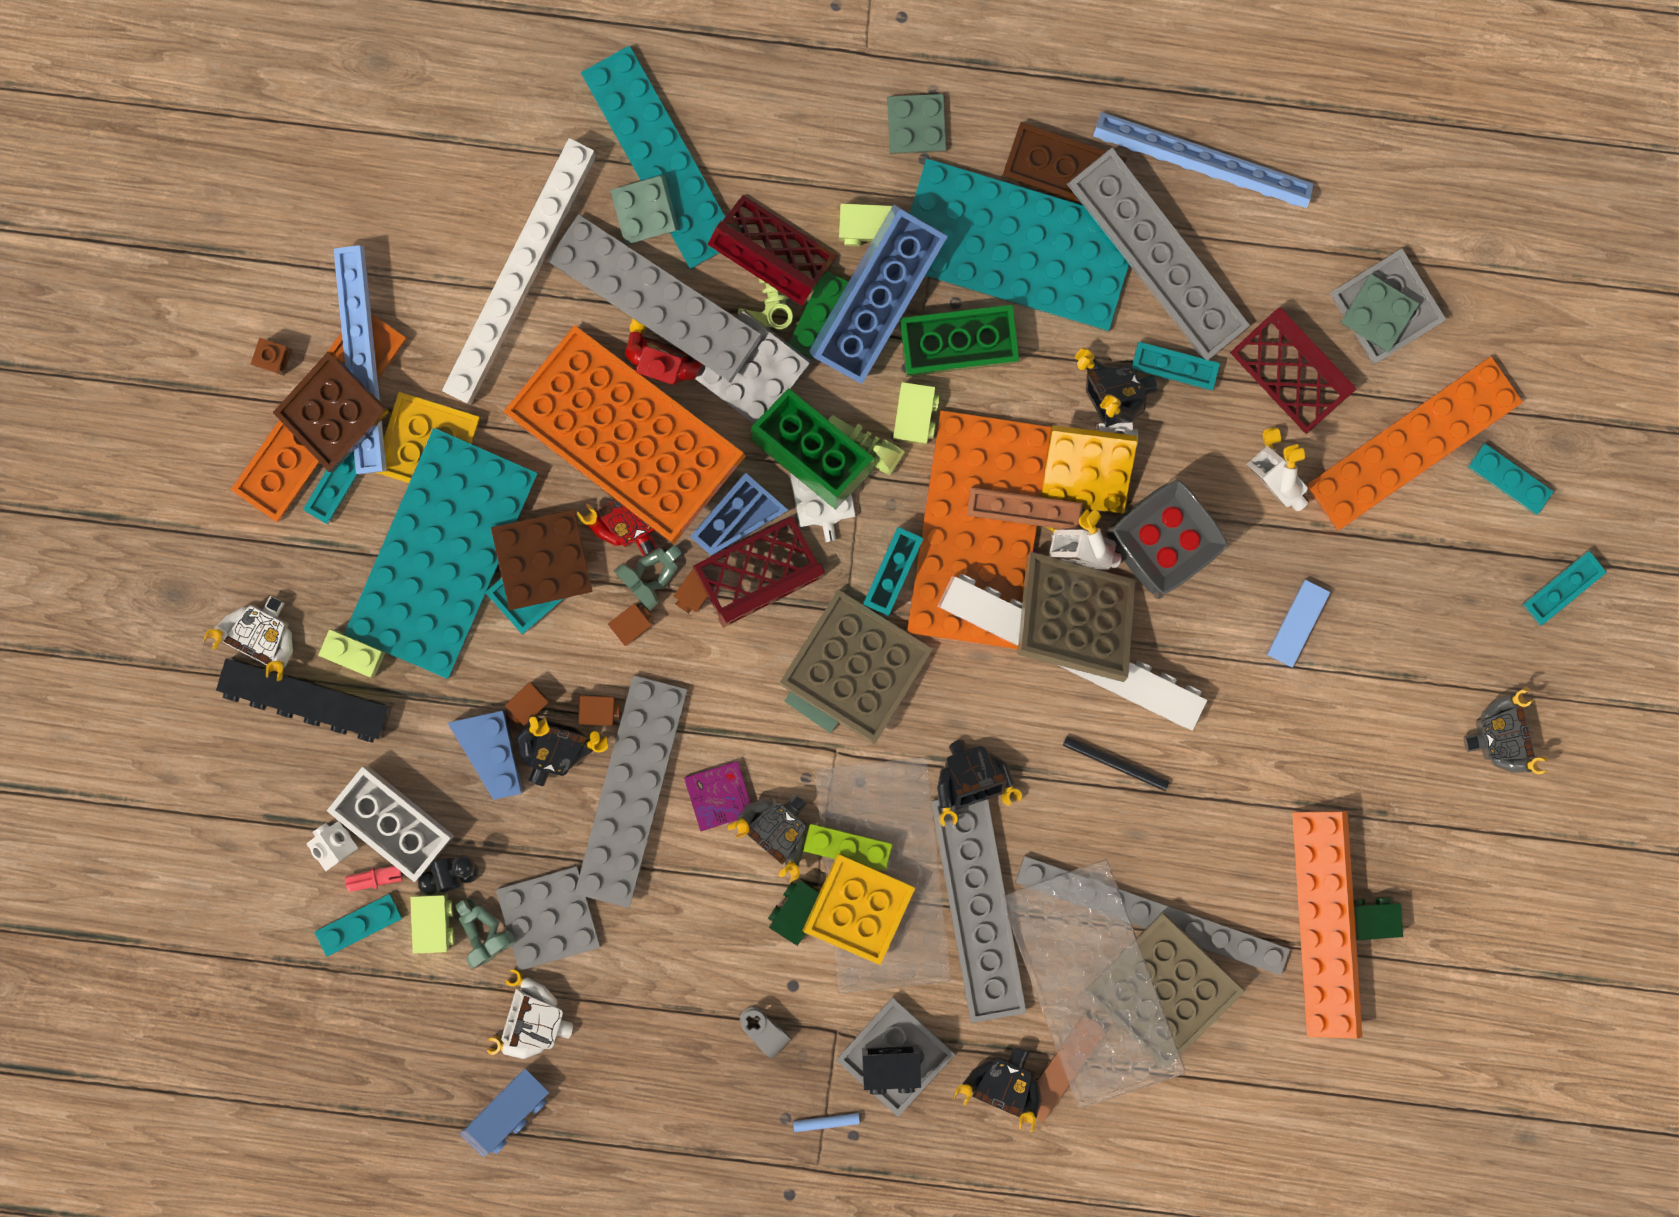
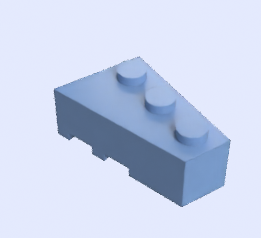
[690,473,789,556]
[448,710,524,800]
[459,1069,549,1157]

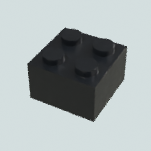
[862,1046,921,1095]

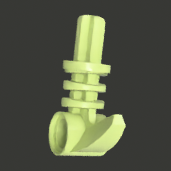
[738,279,793,331]
[828,415,905,476]

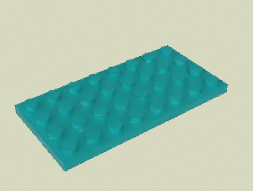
[910,158,1129,332]
[344,428,538,679]

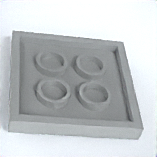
[1329,248,1446,365]
[695,310,811,424]
[496,866,601,971]
[836,997,955,1117]

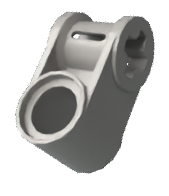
[740,1006,791,1059]

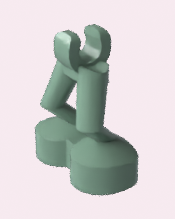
[613,545,681,611]
[456,898,517,970]

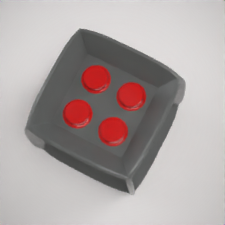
[1104,477,1229,599]

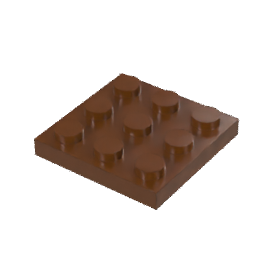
[272,351,389,472]
[491,509,593,610]

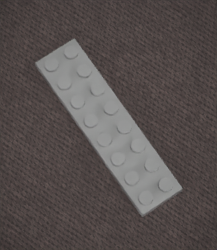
[1067,148,1250,361]
[547,214,762,383]
[575,675,687,908]
[931,799,1026,1023]

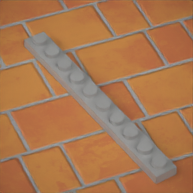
[1015,855,1290,976]

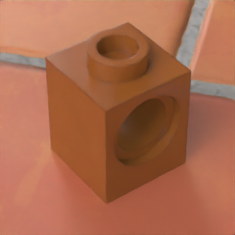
[251,337,292,376]
[674,569,716,614]
[608,603,653,646]
[505,681,551,726]
[579,695,620,726]

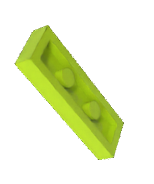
[803,823,892,872]

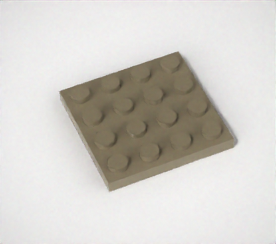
[1017,552,1136,682]
[779,589,933,744]
[1085,912,1245,1070]

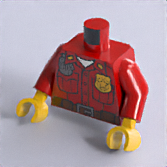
[625,318,703,385]
[577,500,658,556]

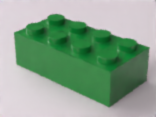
[899,305,1019,377]
[751,388,874,510]

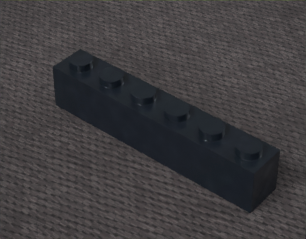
[216,658,392,743]

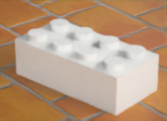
[327,765,454,882]

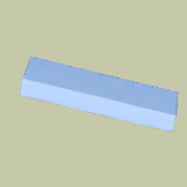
[1266,580,1330,668]

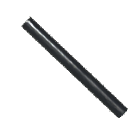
[1062,736,1169,791]

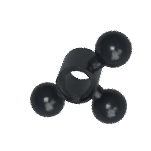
[418,855,479,895]

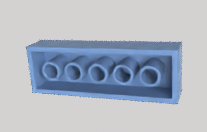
[809,204,948,384]

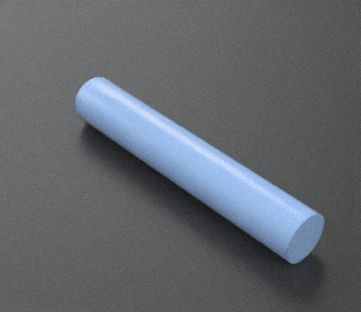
[793,1113,860,1132]

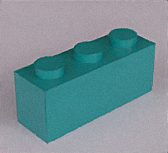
[863,527,923,616]

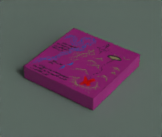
[684,761,751,832]

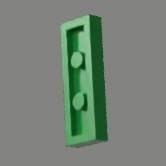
[788,271,848,359]

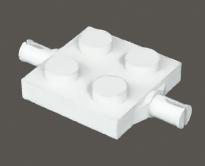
[789,472,856,543]

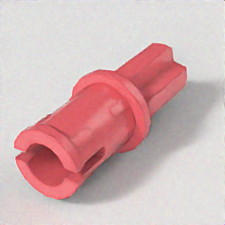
[345,866,403,892]

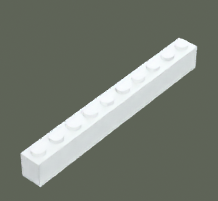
[442,138,597,406]
[937,574,1207,731]

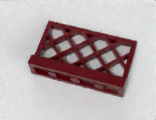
[707,195,837,306]
[1230,306,1357,435]
[693,516,825,628]

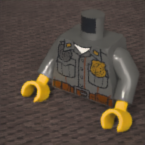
[1463,687,1549,774]
[727,793,807,882]

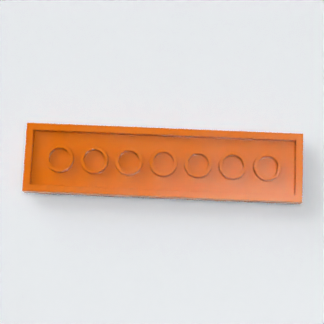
[231,313,407,522]
[1306,357,1523,531]
[1292,811,1363,1039]

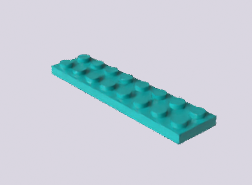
[580,45,731,270]

